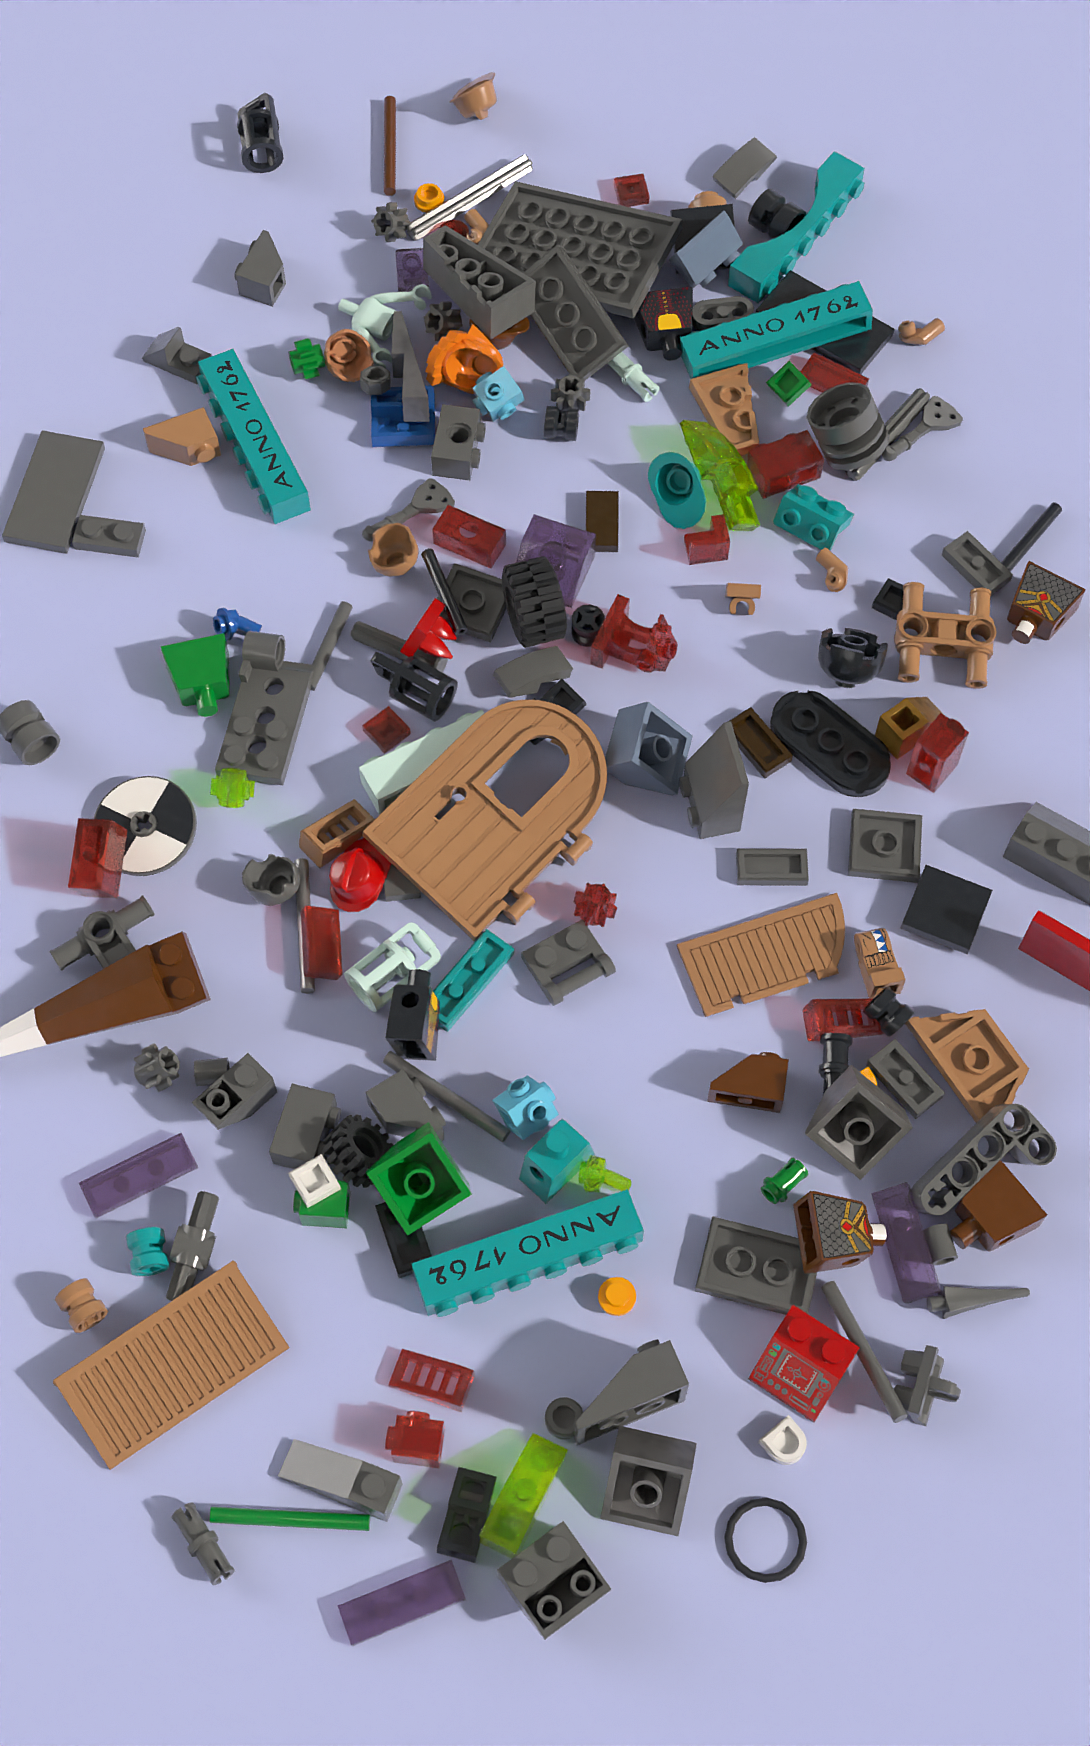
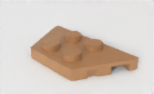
[905,1009,1029,1123]

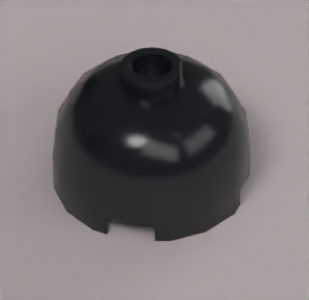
[818,628,888,688]

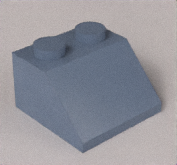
[669,211,743,288]
[605,702,693,796]

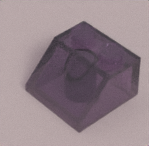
[516,514,596,608]

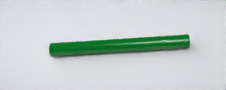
[210,1507,371,1531]

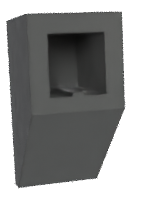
[234,230,286,307]
[192,1053,277,1130]
[366,1069,446,1141]

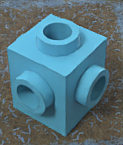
[472,366,525,422]
[492,1075,559,1140]

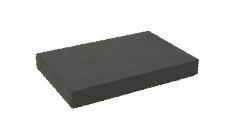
[695,1216,817,1315]

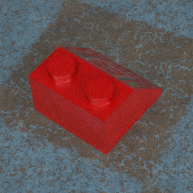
[748,1305,860,1422]

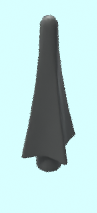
[927,1286,1030,1319]

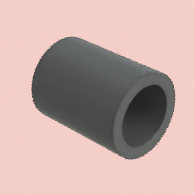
[194,1057,230,1086]
[922,1224,958,1265]

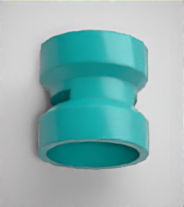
[126,1227,170,1276]

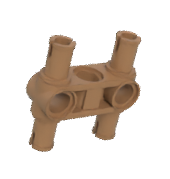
[894,582,997,689]

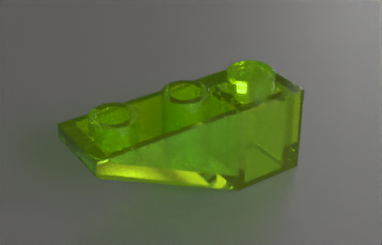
[479,1433,568,1559]

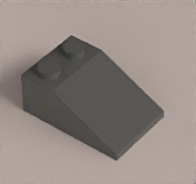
[679,721,749,839]
[574,1339,689,1445]

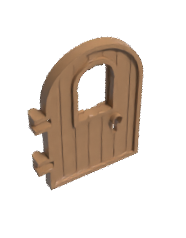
[363,700,607,941]

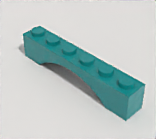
[728,151,865,303]

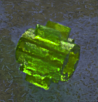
[210,768,255,808]

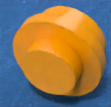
[414,183,444,213]
[598,1277,636,1316]

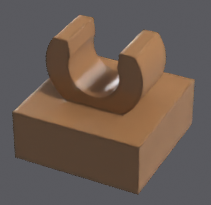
[725,583,761,615]

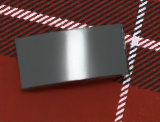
[713,137,777,199]
[493,646,573,698]

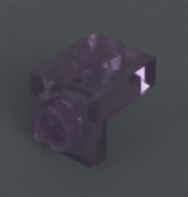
[395,248,429,292]

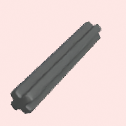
[845,388,930,481]

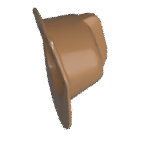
[449,72,497,120]

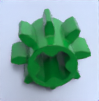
[288,338,325,380]

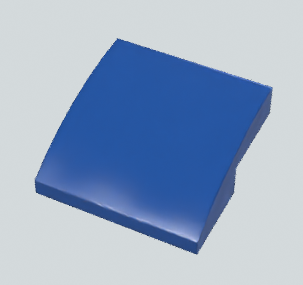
[371,385,436,447]

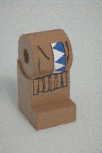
[854,928,906,1000]

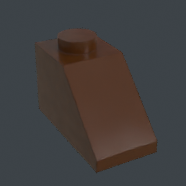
[707,1052,789,1113]

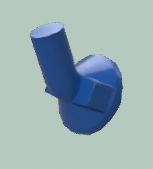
[213,607,262,641]

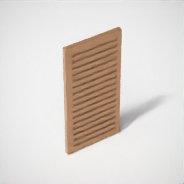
[53,1261,290,1470]

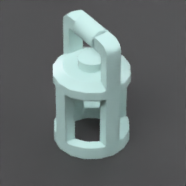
[344,922,441,1012]

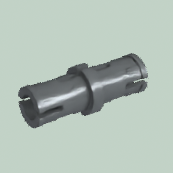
[172,1502,235,1585]

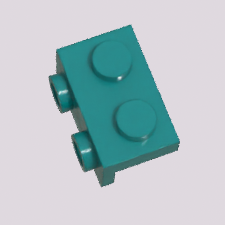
[773,484,854,550]

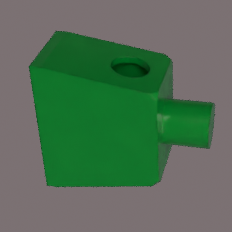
[161,633,230,717]

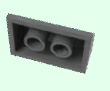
[1003,802,1090,905]

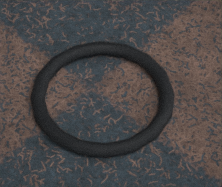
[724,1497,807,1583]

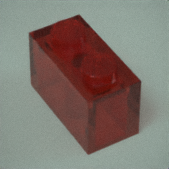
[746,430,824,499]
[906,713,969,793]
[68,818,127,899]

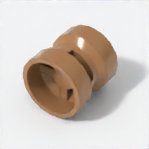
[55,1278,108,1333]

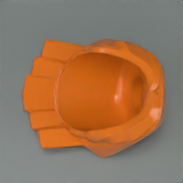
[425,324,504,394]

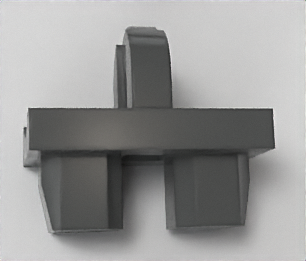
[894,1345,961,1426]

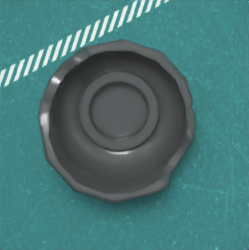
[242,854,301,906]

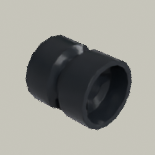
[748,189,807,239]

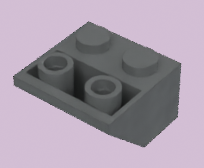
[497,1521,611,1640]

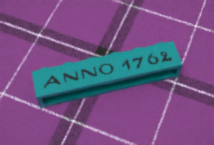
[680,281,873,379]
[196,349,311,524]
[412,1189,644,1317]

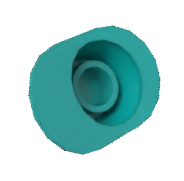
[648,452,706,529]

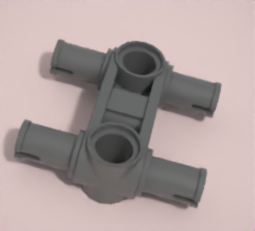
[49,895,155,971]

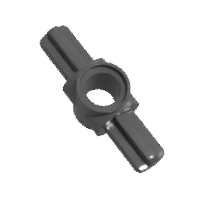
[166,1191,219,1301]

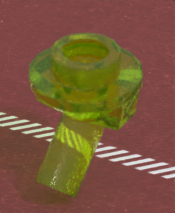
[578,1155,631,1193]

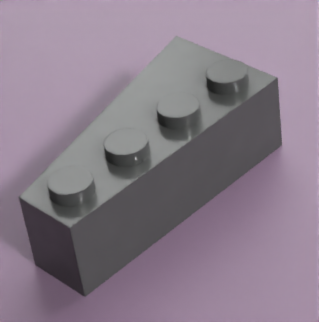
[423,225,536,340]

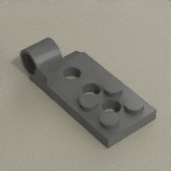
[215,631,316,786]

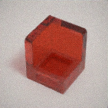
[684,514,730,565]

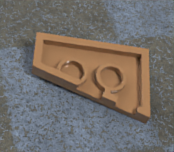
[689,363,759,460]

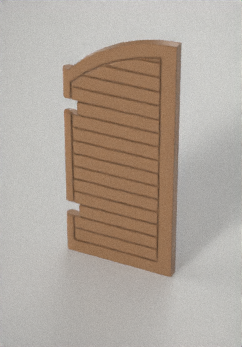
[677,893,845,1017]

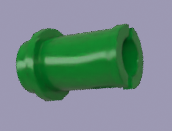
[761,1157,808,1204]

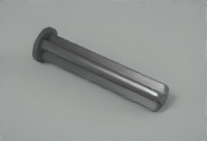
[351,621,448,673]

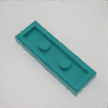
[433,929,515,1032]

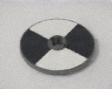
[92,776,197,876]

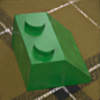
[366,1122,472,1236]

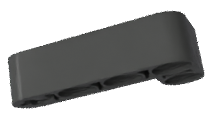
[909,1104,1057,1215]

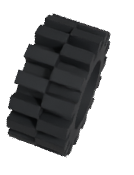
[323,1115,393,1188]

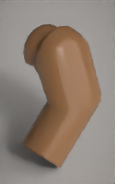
[464,209,489,245]
[898,318,945,345]
[816,548,848,592]

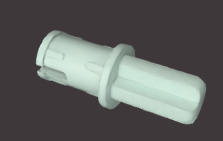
[607,352,659,402]

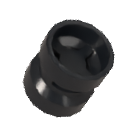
[544,406,579,441]
[862,986,914,1037]

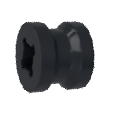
[571,604,605,647]

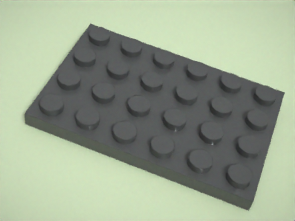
[478,181,683,319]

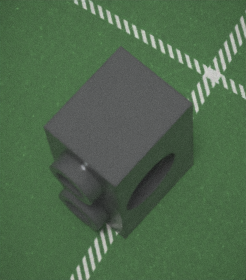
[431,404,486,481]

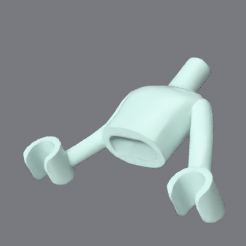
[338,284,432,369]

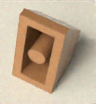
[143,407,221,466]

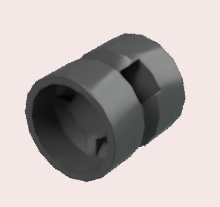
[0,700,60,765]

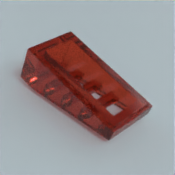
[803,998,883,1042]
[388,1349,475,1412]

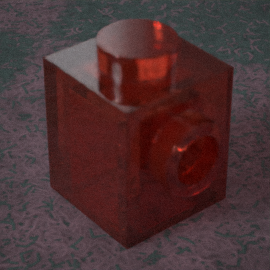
[385,1411,445,1468]

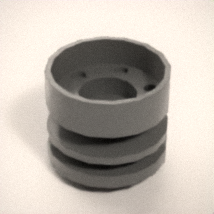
[806,382,890,471]

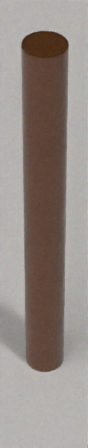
[384,96,396,196]

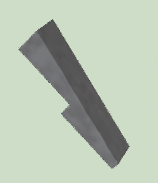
[391,311,430,422]

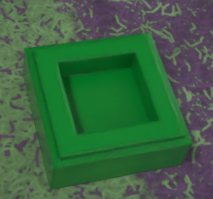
[766,361,812,407]

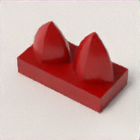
[400,598,457,659]

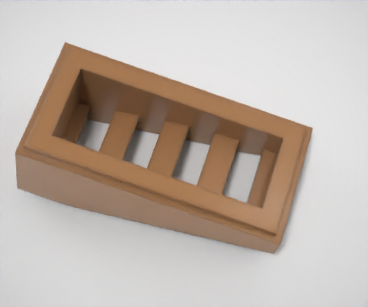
[299,799,375,868]

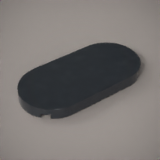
[770,690,891,797]

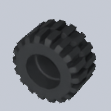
[502,556,567,648]

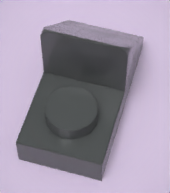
[142,327,212,384]

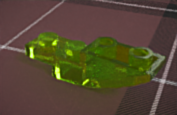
[679,420,760,531]

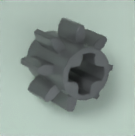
[371,202,411,242]
[423,301,463,341]
[551,374,590,411]
[134,1043,180,1092]

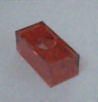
[432,505,506,569]

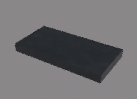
[756,270,895,376]

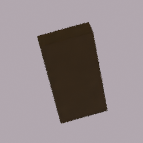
[585,491,619,552]
[728,707,793,779]

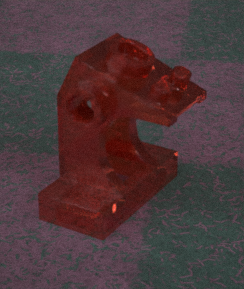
[590,594,678,673]

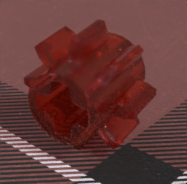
[573,882,617,927]

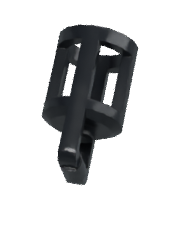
[237,93,284,173]
[370,652,458,722]

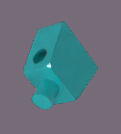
[519,1119,595,1204]

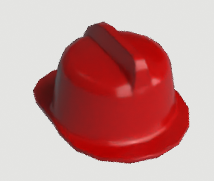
[329,838,392,912]

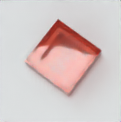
[614,174,650,207]
[362,706,411,754]

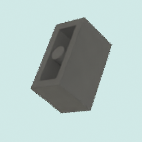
[269,1083,341,1169]

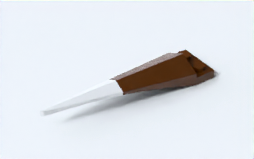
[0,931,211,1057]

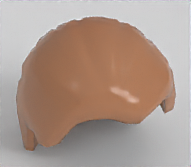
[324,329,374,382]

